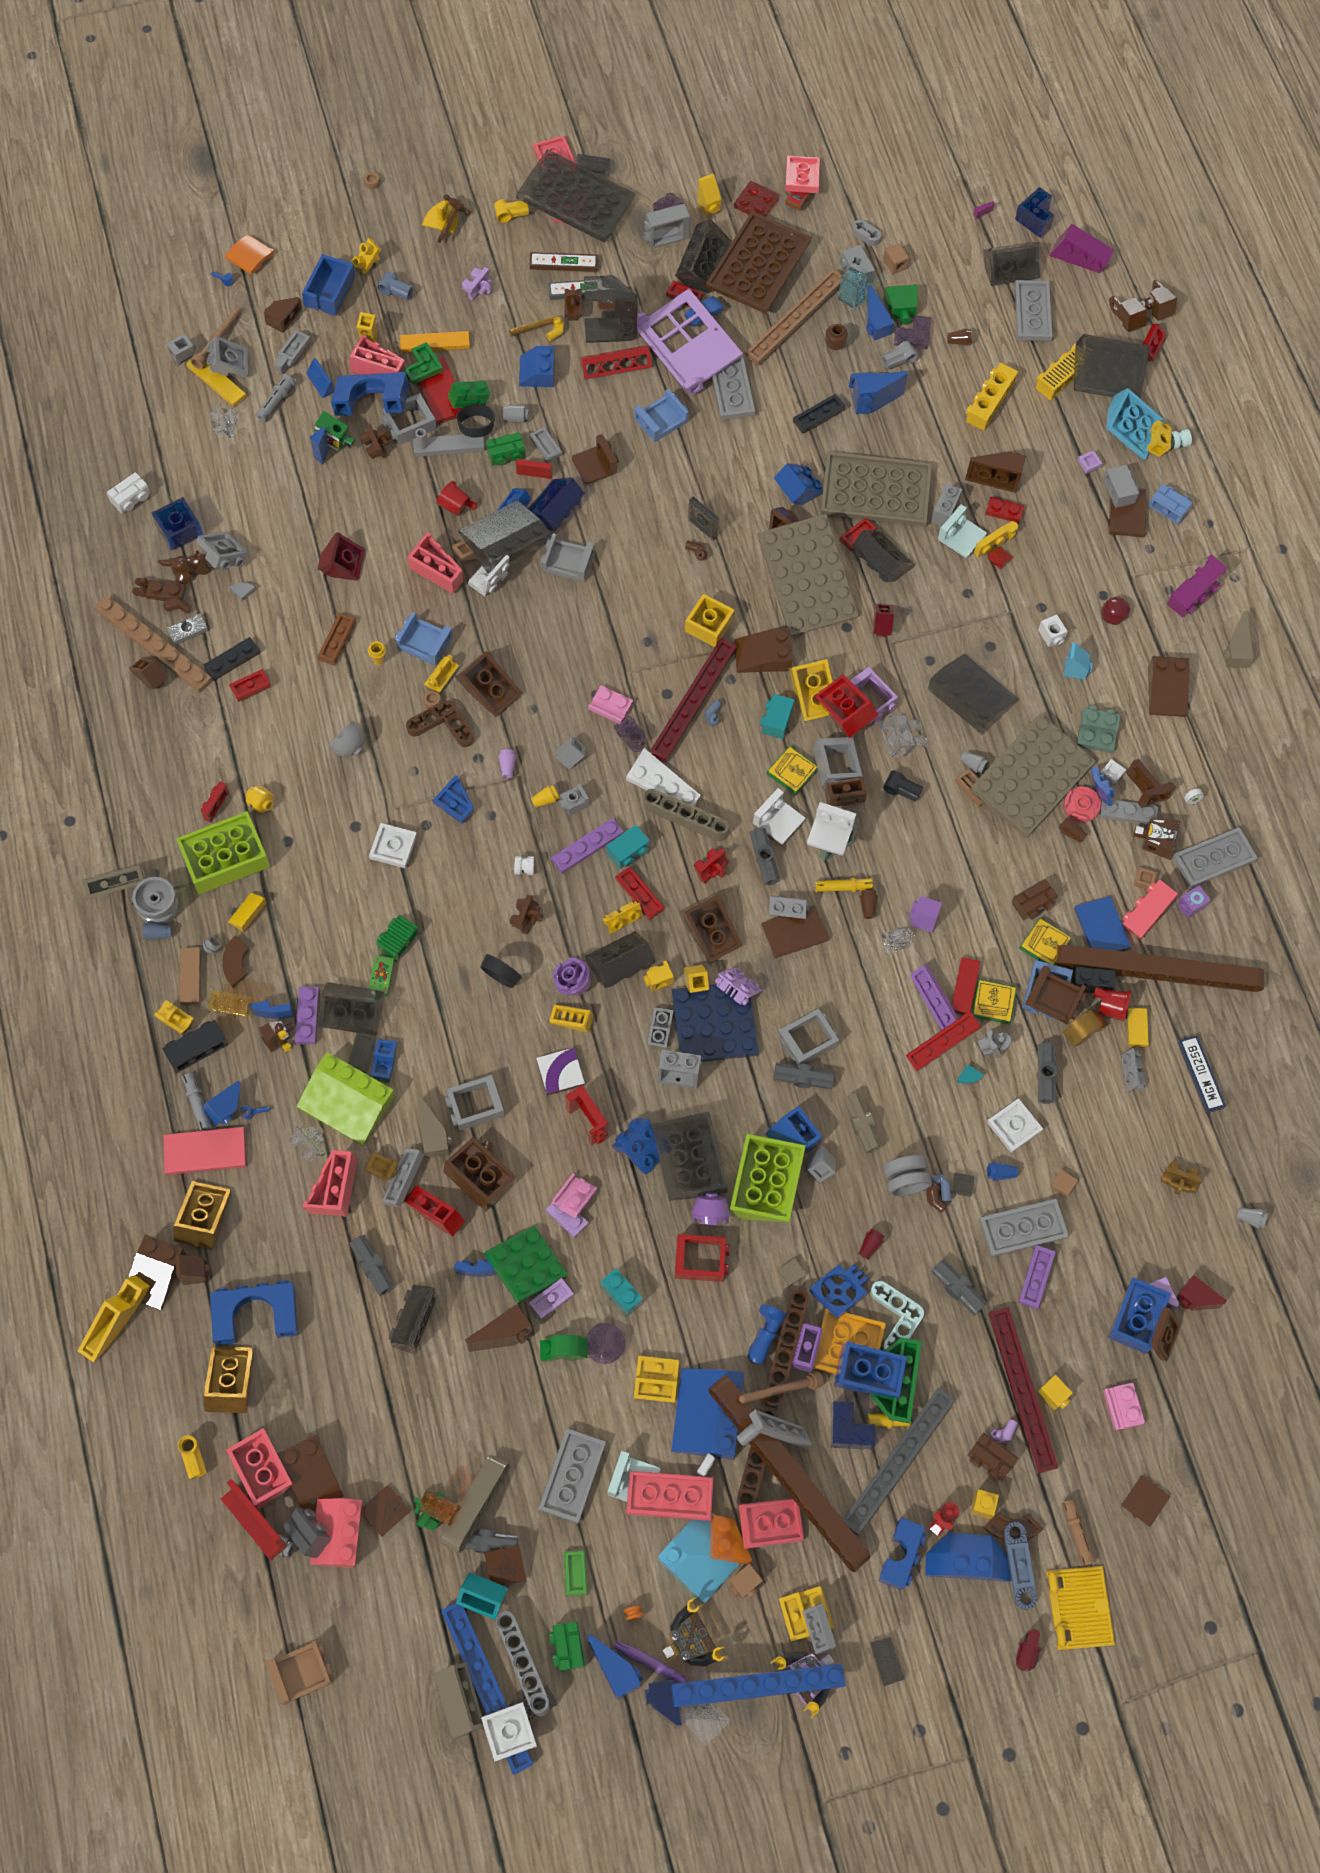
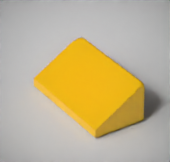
[228,893,266,933]

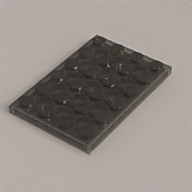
[516,149,635,243]

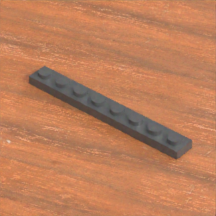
[843,1388,955,1535]

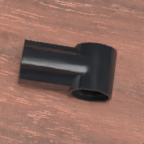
[883,770,923,802]

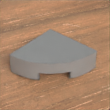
[229,582,255,601]

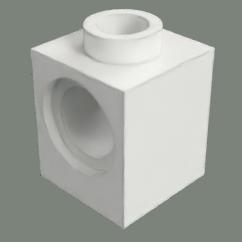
[1038,615,1068,647]

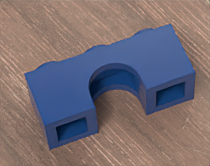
[878,1518,926,1590]

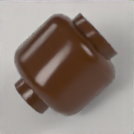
[825,324,848,350]

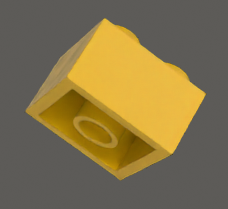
[685,594,735,647]

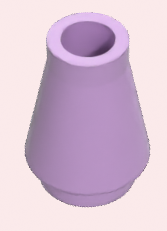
[498,749,517,778]

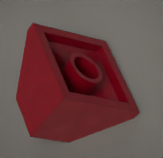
[317,532,365,581]

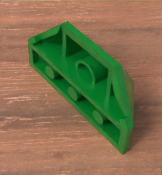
[871,1337,922,1424]

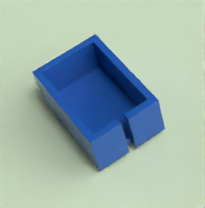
[302,254,356,316]

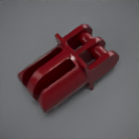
[1016,1629,1043,1671]

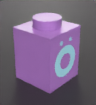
[1177,885,1211,918]

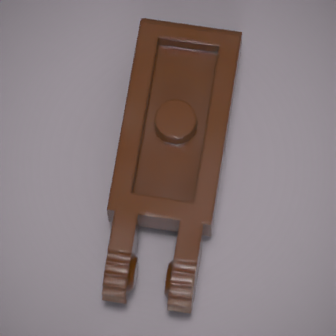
[132,578,186,601]

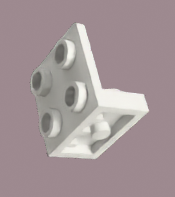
[468,555,510,597]
[753,788,805,845]
[807,802,856,856]

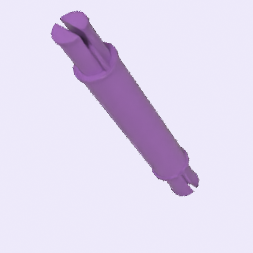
[613,1640,687,1683]

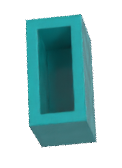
[760,694,794,739]
[606,824,650,869]
[601,1268,643,1317]
[456,1572,508,1620]

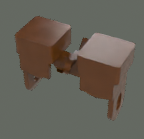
[1109,280,1177,332]

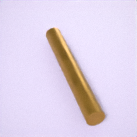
[509,315,558,336]

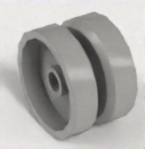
[132,877,179,925]
[883,1155,932,1197]

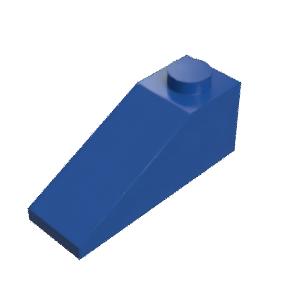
[866,285,894,341]

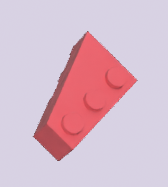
[349,334,405,375]
[407,532,463,594]
[1122,880,1178,940]
[302,1150,358,1217]

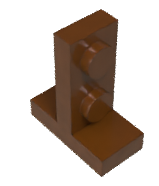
[1126,759,1176,808]

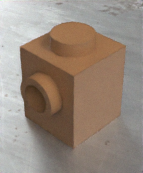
[883,243,909,275]
[728,1564,763,1599]

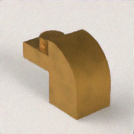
[1062,1010,1108,1047]

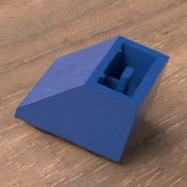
[774,463,823,505]
[765,1106,823,1155]

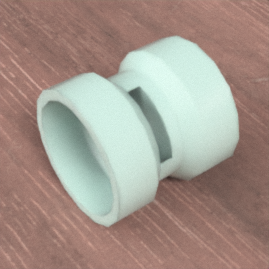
[1171,429,1192,449]

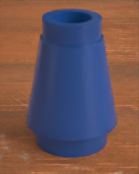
[987,1161,1018,1181]

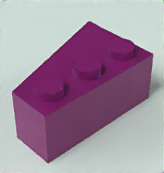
[1050,224,1114,273]
[1167,554,1227,618]

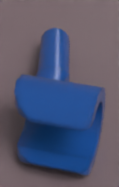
[211,272,234,286]
[240,1106,270,1120]

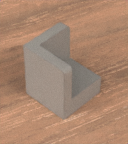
[556,736,585,769]
[807,1146,836,1183]

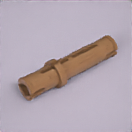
[1061,1499,1096,1566]

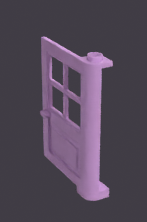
[630,289,743,395]

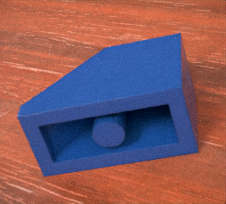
[202,1081,241,1126]

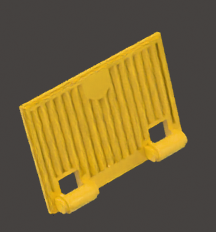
[1046,1566,1115,1650]

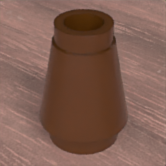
[947,328,972,346]
[1058,816,1087,842]
[859,890,878,919]

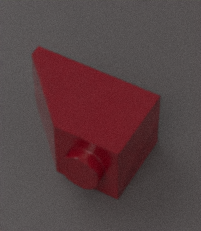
[873,604,894,637]
[1176,1275,1227,1311]

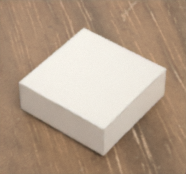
[1100,759,1126,785]
[697,1453,715,1476]

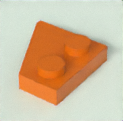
[710,1515,752,1565]

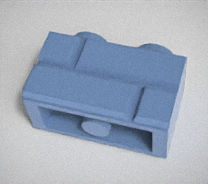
[1149,484,1193,525]

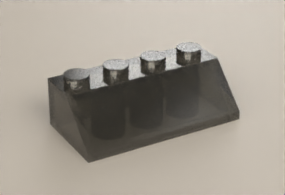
[675,219,732,293]

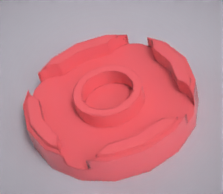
[1064,786,1102,823]

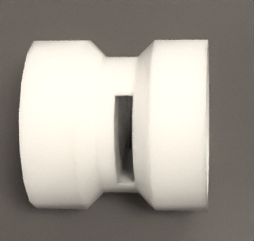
[514,856,534,875]

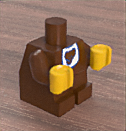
[258,1021,294,1053]

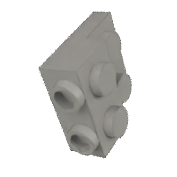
[207,336,248,378]
[196,531,248,570]

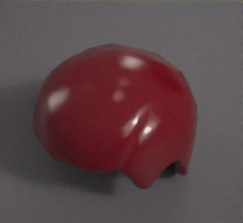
[1101,597,1131,625]

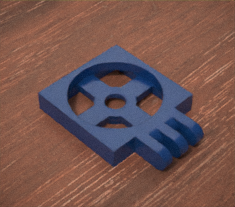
[809,1264,870,1319]

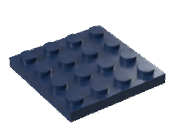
[671,981,759,1062]

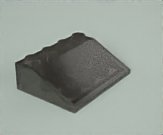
[1074,334,1148,398]
[458,500,550,574]
[928,654,1019,735]
[651,1111,728,1201]

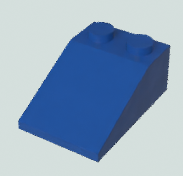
[852,371,908,414]
[1107,1277,1171,1354]
[834,1342,907,1398]
[587,1635,643,1701]

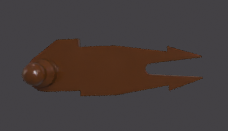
[437,194,471,243]

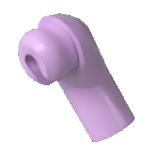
[990,1419,1018,1444]

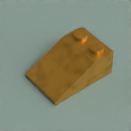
[173,1181,231,1250]
[203,1346,253,1413]

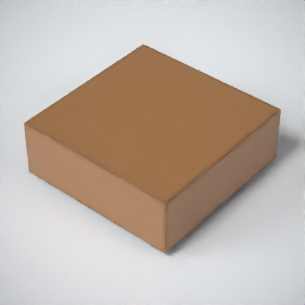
[1133,867,1157,890]
[1050,1169,1078,1198]

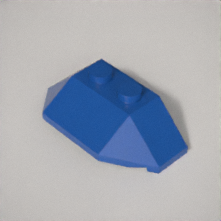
[925,1533,1011,1582]

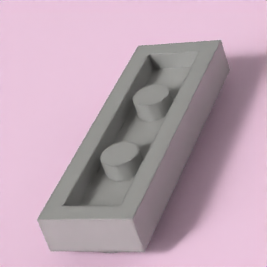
[1099,800,1158,825]
[382,1148,424,1208]

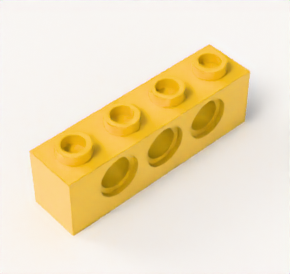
[966,362,1018,431]

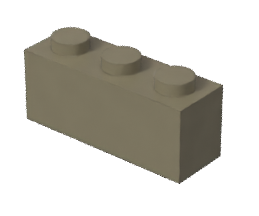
[82,863,144,899]
[434,1662,484,1739]

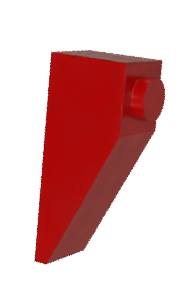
[404,1185,466,1237]

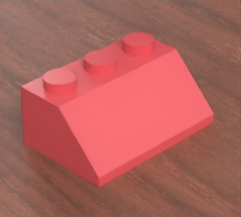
[226,1428,293,1509]
[310,1498,362,1569]

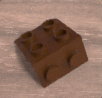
[572,434,619,484]

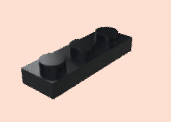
[793,394,845,434]
[203,637,261,681]

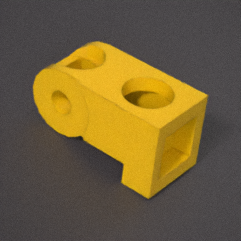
[356,312,378,343]
[1147,420,1172,457]

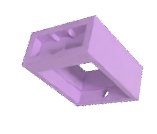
[850,667,898,726]

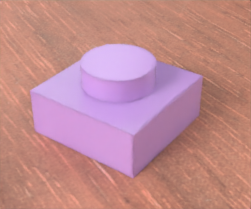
[1077,450,1102,474]

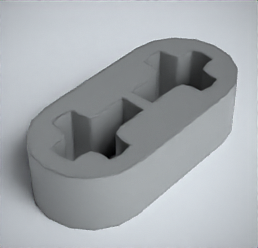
[852,220,881,246]

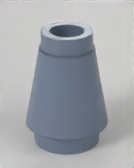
[143,922,171,941]

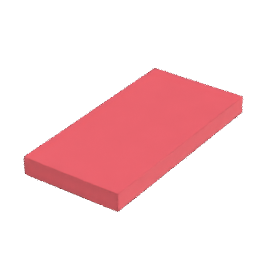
[163,1127,246,1175]
[626,1471,713,1521]

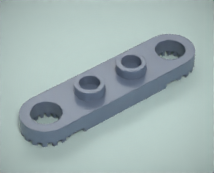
[1004,1522,1037,1610]

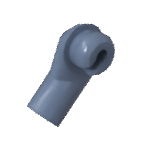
[705,700,722,726]
[932,1174,952,1201]

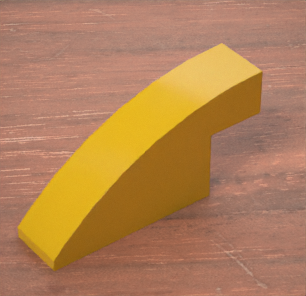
[78,1275,150,1363]

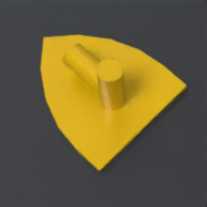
[422,200,458,233]

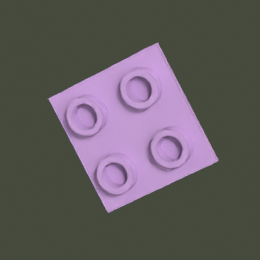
[715,967,762,1006]

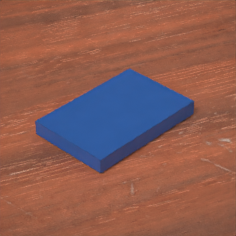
[1074,896,1131,951]

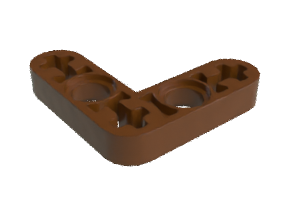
[406,701,474,747]

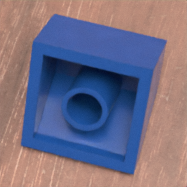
[519,346,555,387]

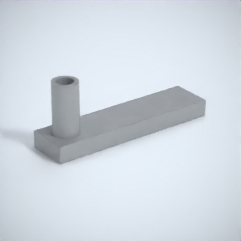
[413,428,485,457]
[737,1410,812,1449]

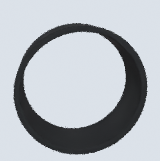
[456,404,495,438]
[480,954,522,988]

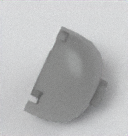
[328,721,365,757]

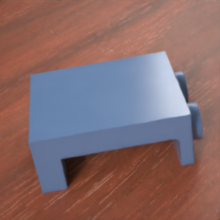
[634,389,689,442]
[395,612,453,666]

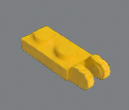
[974,521,1018,558]

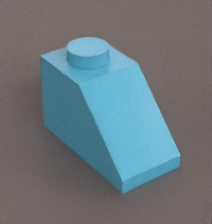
[1063,642,1093,680]

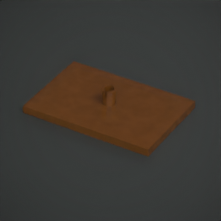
[706,211,812,314]

